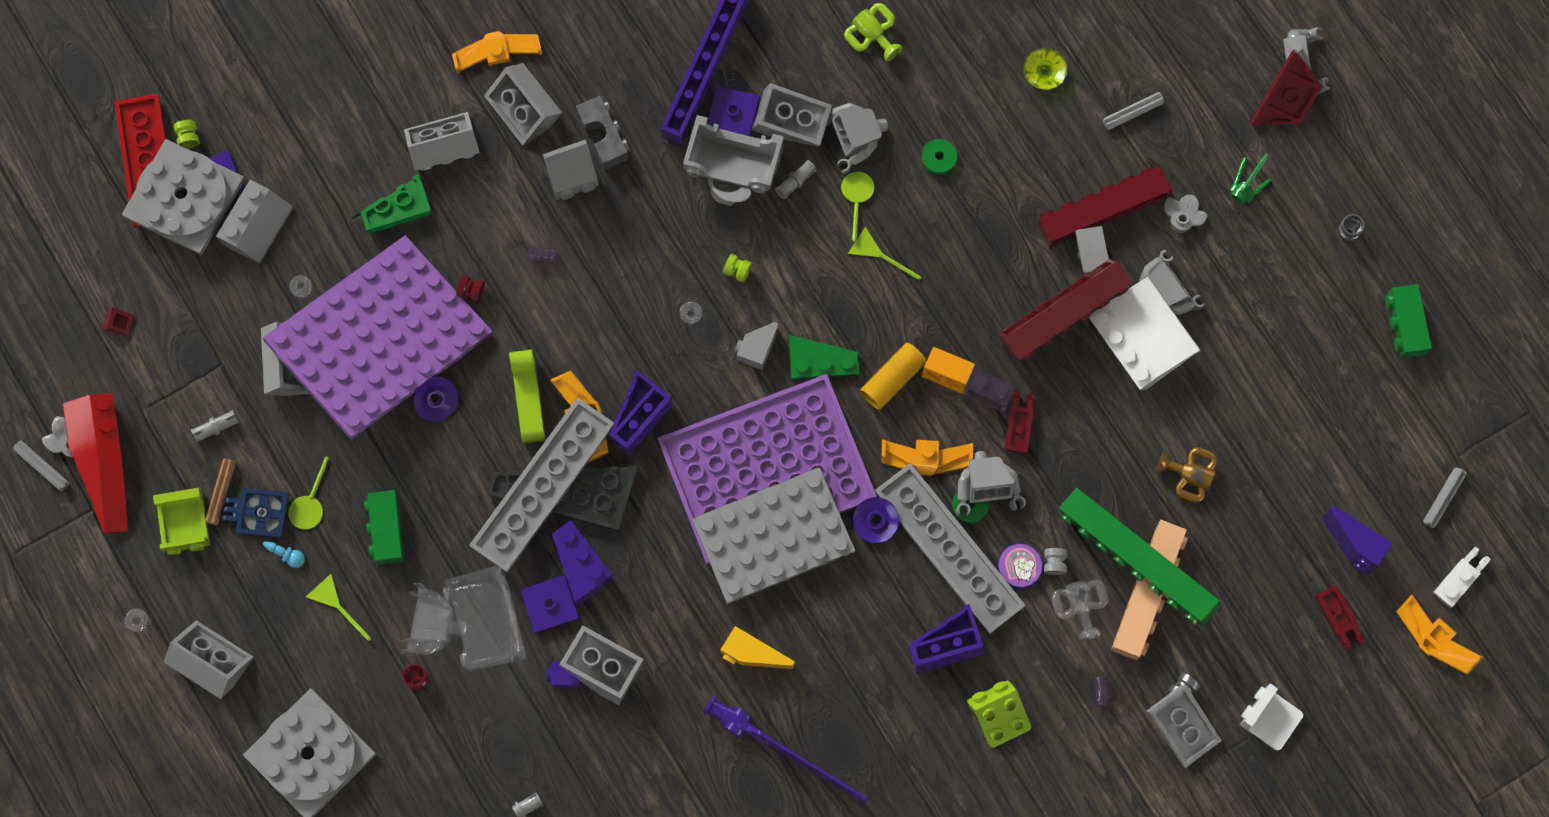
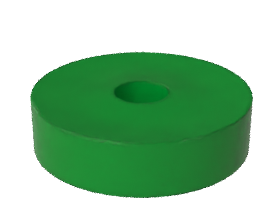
[921,139,957,175]
[952,492,989,524]

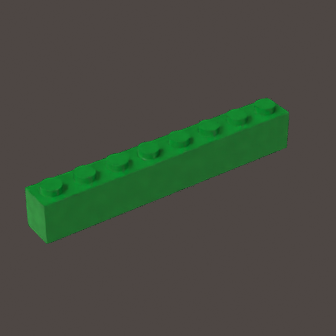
[1059,487,1221,627]

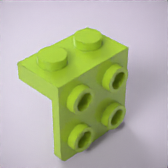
[967,680,1031,748]

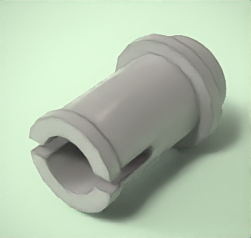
[512,793,544,817]

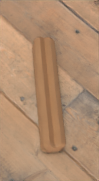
[205,459,235,525]

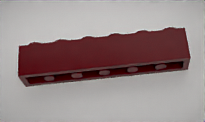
[1037,167,1172,248]

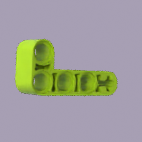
[509,349,546,444]

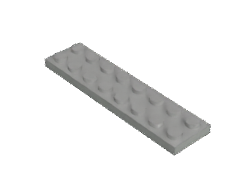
[469,398,614,573]
[875,463,1026,635]

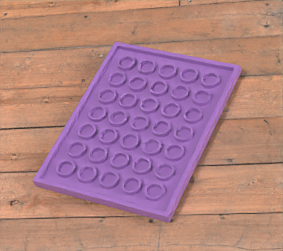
[263,235,492,440]
[657,374,877,565]

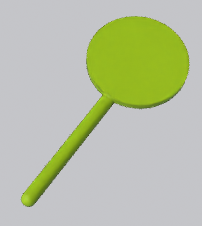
[841,172,874,242]
[288,457,329,530]

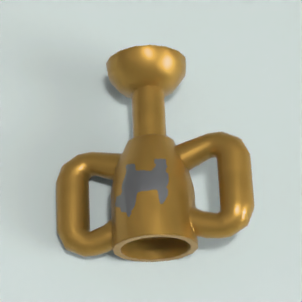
[1156,447,1218,503]

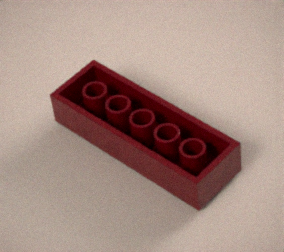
[997,259,1132,360]

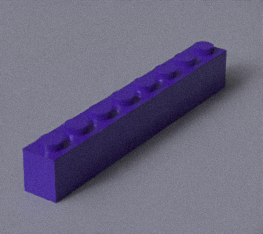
[661,0,749,146]

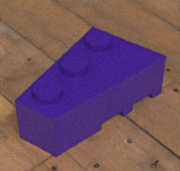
[610,370,673,456]
[552,520,613,607]
[909,604,984,674]

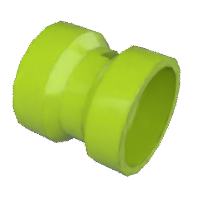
[174,120,200,149]
[722,254,752,283]

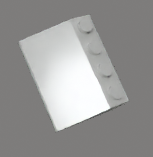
[1089,277,1200,390]

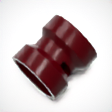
[456,275,485,302]
[402,663,428,690]

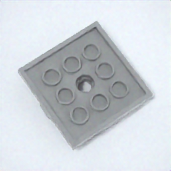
[121,139,245,256]
[243,688,376,817]

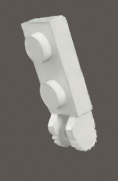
[1432,546,1490,608]

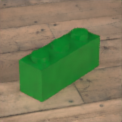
[1385,284,1432,358]
[364,490,404,565]

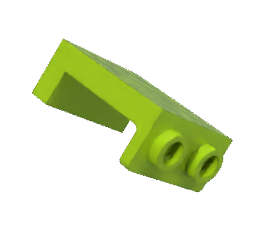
[153,488,210,555]

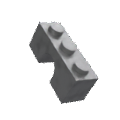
[576,96,630,170]

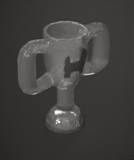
[1051,579,1109,641]

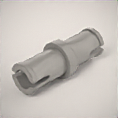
[775,160,817,199]
[190,410,239,443]

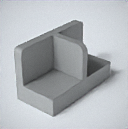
[1075,226,1109,274]

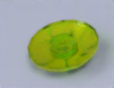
[1023,48,1067,90]

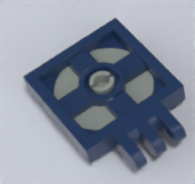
[222,488,289,539]

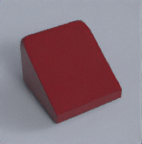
[102,307,134,336]

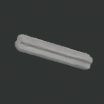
[1103,92,1164,130]
[13,441,69,491]
[1423,467,1466,528]

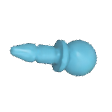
[263,542,305,568]

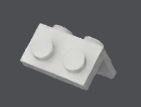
[1240,684,1303,750]

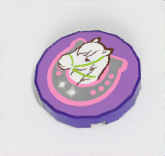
[997,543,1043,589]

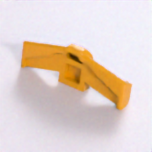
[452,31,542,74]
[550,371,609,463]
[881,439,973,476]
[1396,594,1484,674]

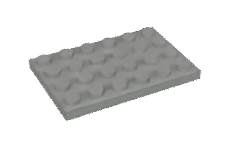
[692,468,855,604]

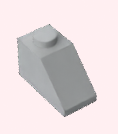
[735,322,779,370]

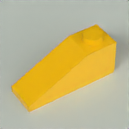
[721,626,795,669]

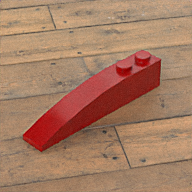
[63,393,128,534]

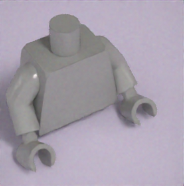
[1283,27,1330,94]
[826,103,888,174]
[1139,250,1205,315]
[955,451,1026,517]

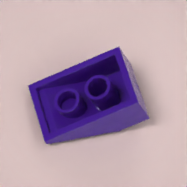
[1321,505,1392,574]

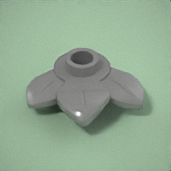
[1164,195,1207,233]
[42,416,73,457]

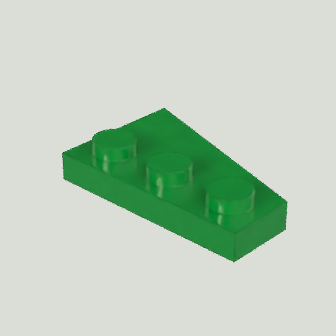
[361,173,432,234]
[788,335,859,380]

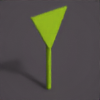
[848,227,921,280]
[306,574,371,641]

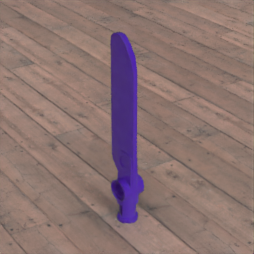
[703,696,869,803]

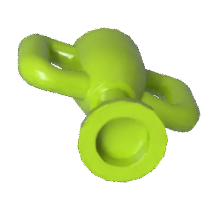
[844,3,903,62]

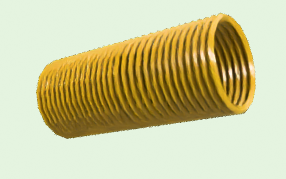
[860,343,926,410]

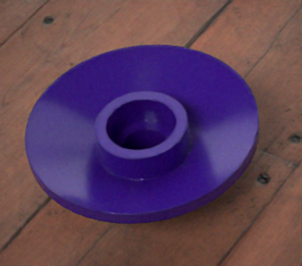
[413,377,458,422]
[853,497,899,543]

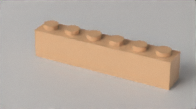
[1111,520,1188,660]

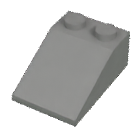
[752,83,832,147]
[543,140,599,200]
[559,625,644,705]

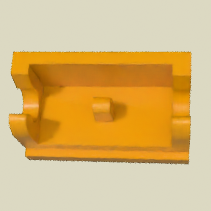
[921,347,975,394]

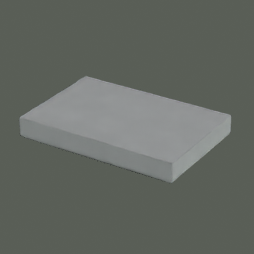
[1147,684,1222,768]

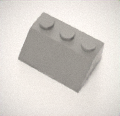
[484,63,562,145]
[404,112,479,171]
[216,180,293,264]
[261,322,310,396]
[164,620,253,699]

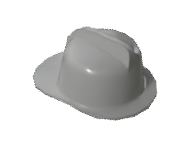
[708,178,751,206]

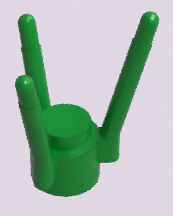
[1229,154,1271,205]

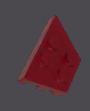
[1250,49,1322,126]

